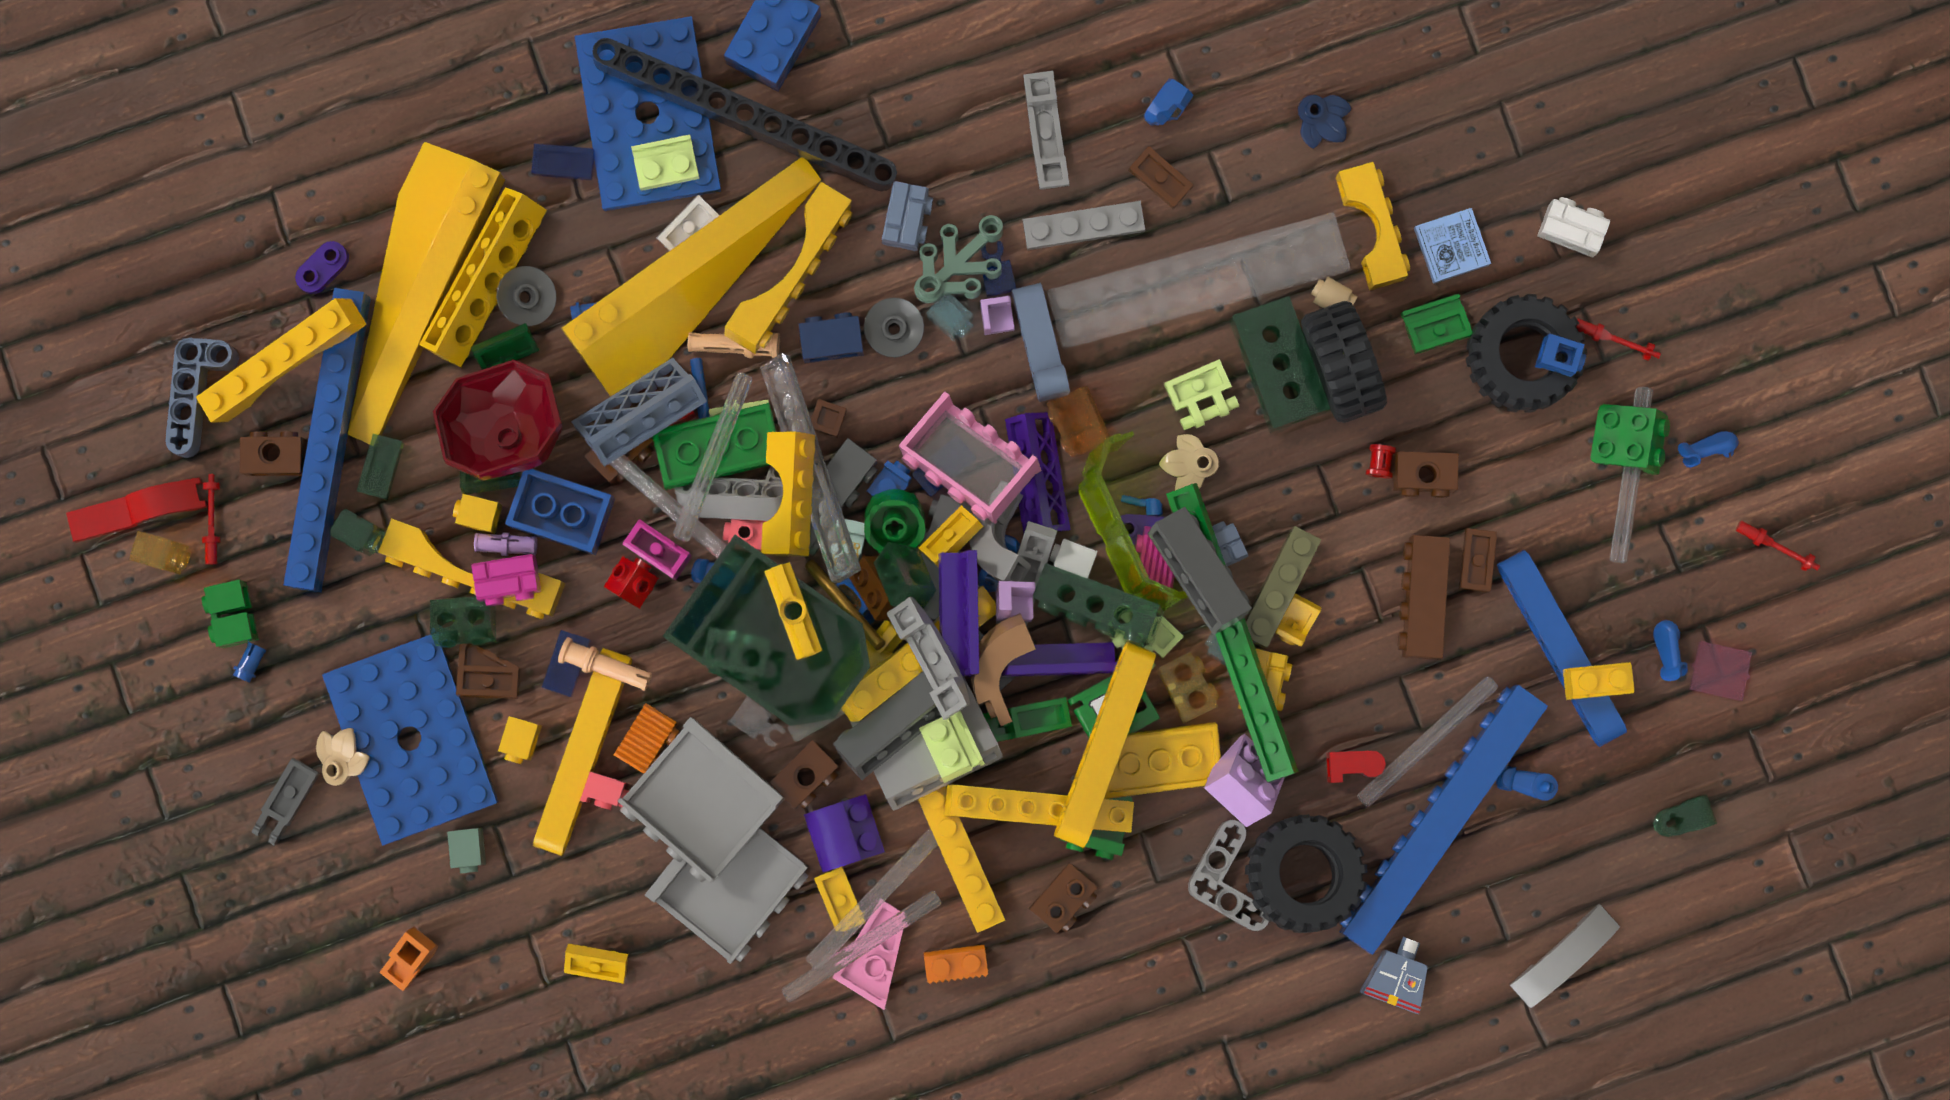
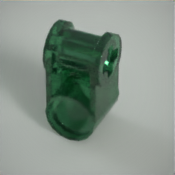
[1653,794,1717,837]

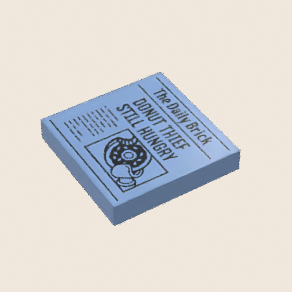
[1414,208,1491,284]

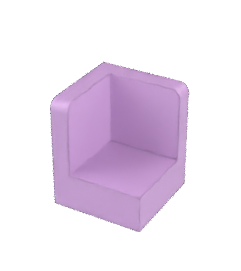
[980,296,1014,335]
[996,581,1035,622]

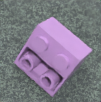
[1204,734,1285,827]

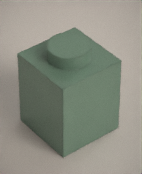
[447,828,486,873]

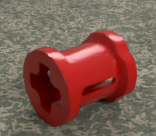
[1365,444,1397,479]

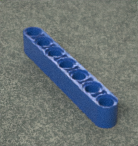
[1497,550,1627,747]

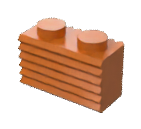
[614,703,680,774]
[924,945,988,984]

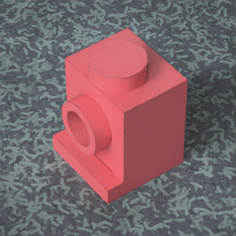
[723,519,766,552]
[580,772,629,810]

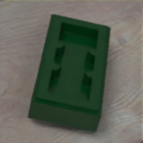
[471,323,539,370]

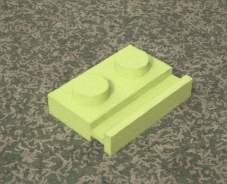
[631,135,700,191]
[919,711,985,783]

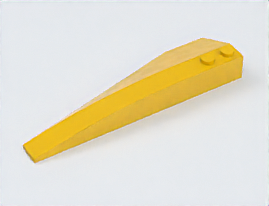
[347,142,505,447]
[561,157,821,397]

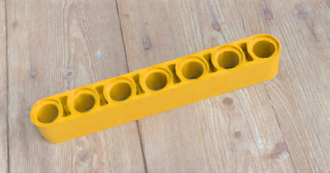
[1054,641,1156,848]
[533,648,632,856]

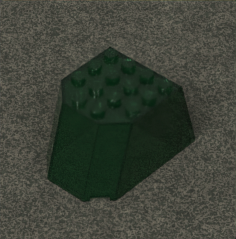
[663,534,870,726]

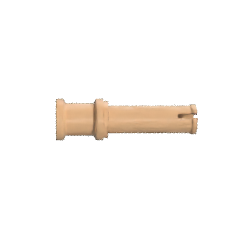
[687,332,780,360]
[558,637,652,691]

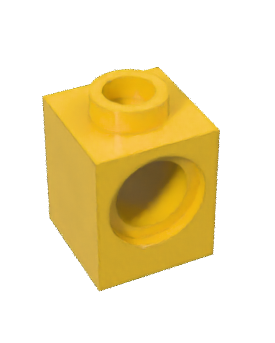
[453,494,503,534]
[498,716,542,764]

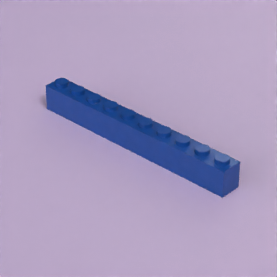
[283,288,371,592]
[1339,685,1548,955]

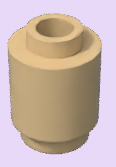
[1311,277,1358,308]

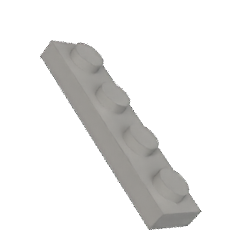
[1022,201,1145,250]

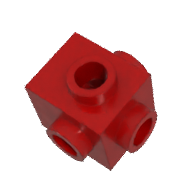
[604,556,659,609]

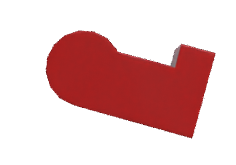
[1326,751,1386,783]

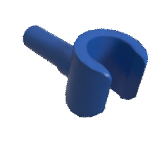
[1121,495,1162,516]

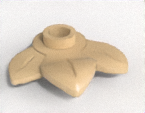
[1159,434,1220,490]
[316,728,369,786]

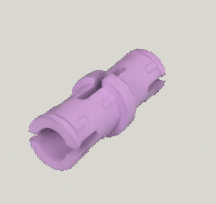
[474,532,537,556]

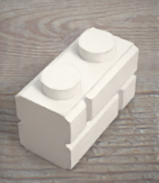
[1537,197,1610,257]

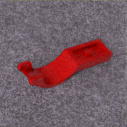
[66,477,208,543]

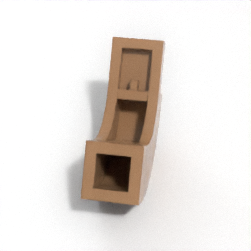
[971,613,1036,726]

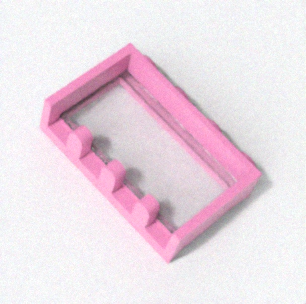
[899,392,1042,524]

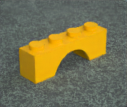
[1335,162,1410,291]
[761,431,815,556]

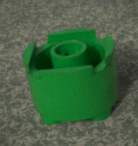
[864,489,925,558]

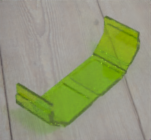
[1078,431,1189,612]

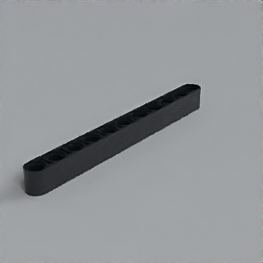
[592,38,897,192]

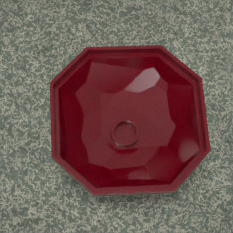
[433,360,563,480]

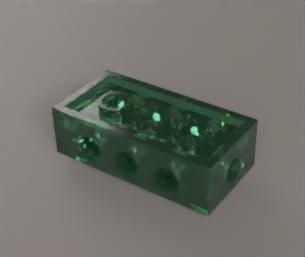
[1229,296,1330,433]
[1032,563,1164,647]

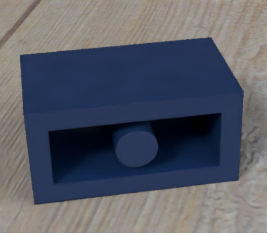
[799,312,864,364]

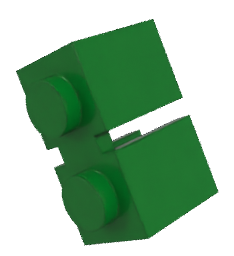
[202,579,259,648]

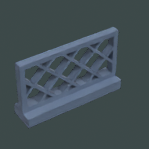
[571,358,707,467]

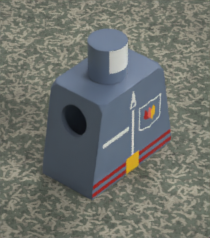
[1360,937,1427,1015]

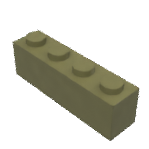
[1245,526,1322,649]

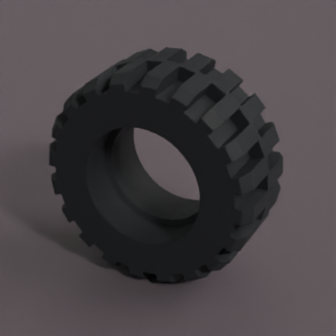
[1466,294,1587,413]
[1301,301,1387,423]
[1245,814,1367,933]

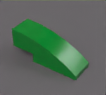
[983,697,1072,742]

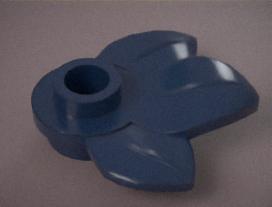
[1298,95,1351,149]

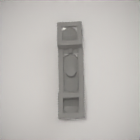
[1023,71,1069,190]
[887,597,970,720]
[1510,904,1620,1008]

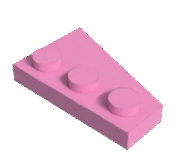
[832,899,907,1010]

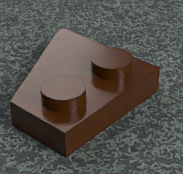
[456,638,520,699]

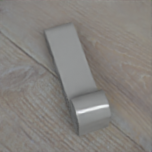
[674,466,783,521]

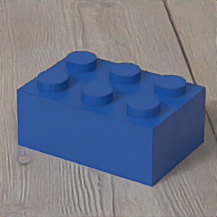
[724,0,821,92]
[505,469,615,555]

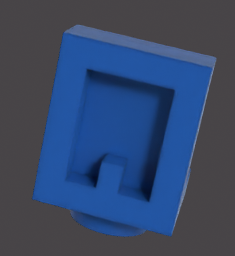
[867,460,912,496]

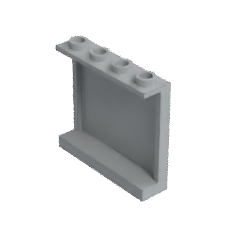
[850,676,1003,811]
[618,717,785,883]
[645,828,809,964]

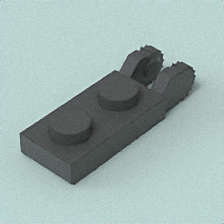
[252,758,320,846]

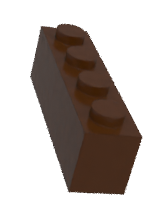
[1397,535,1450,660]

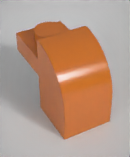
[379,927,438,991]

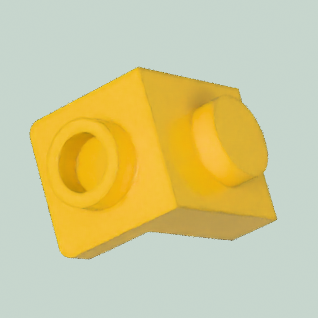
[1275,593,1322,646]

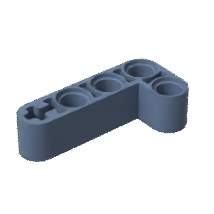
[1011,283,1070,402]
[166,338,239,458]

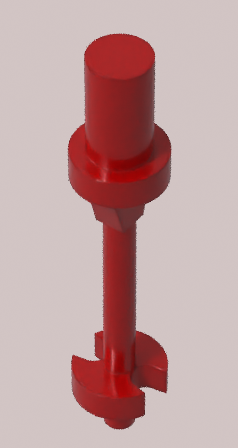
[1576,318,1661,361]
[202,474,221,565]
[1735,520,1820,571]

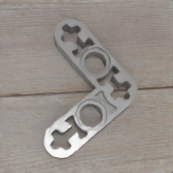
[1188,820,1269,931]

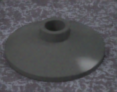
[496,266,556,326]
[864,298,924,358]

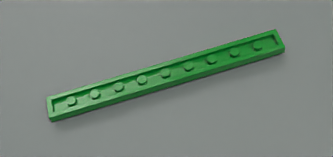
[1166,483,1299,782]

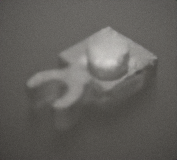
[730,697,786,747]

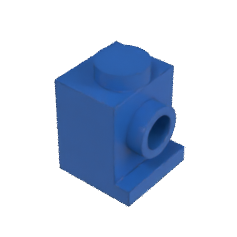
[1535,333,1586,377]

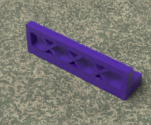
[1005,412,1070,533]
[938,550,979,676]
[1000,642,1117,677]

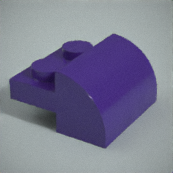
[804,794,885,872]

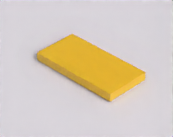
[1104,722,1221,799]

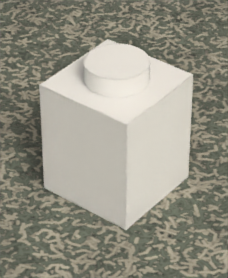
[1049,539,1098,582]

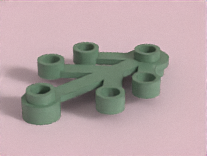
[914,215,1003,303]

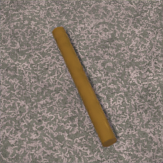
[805,560,885,650]

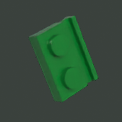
[1401,294,1473,355]

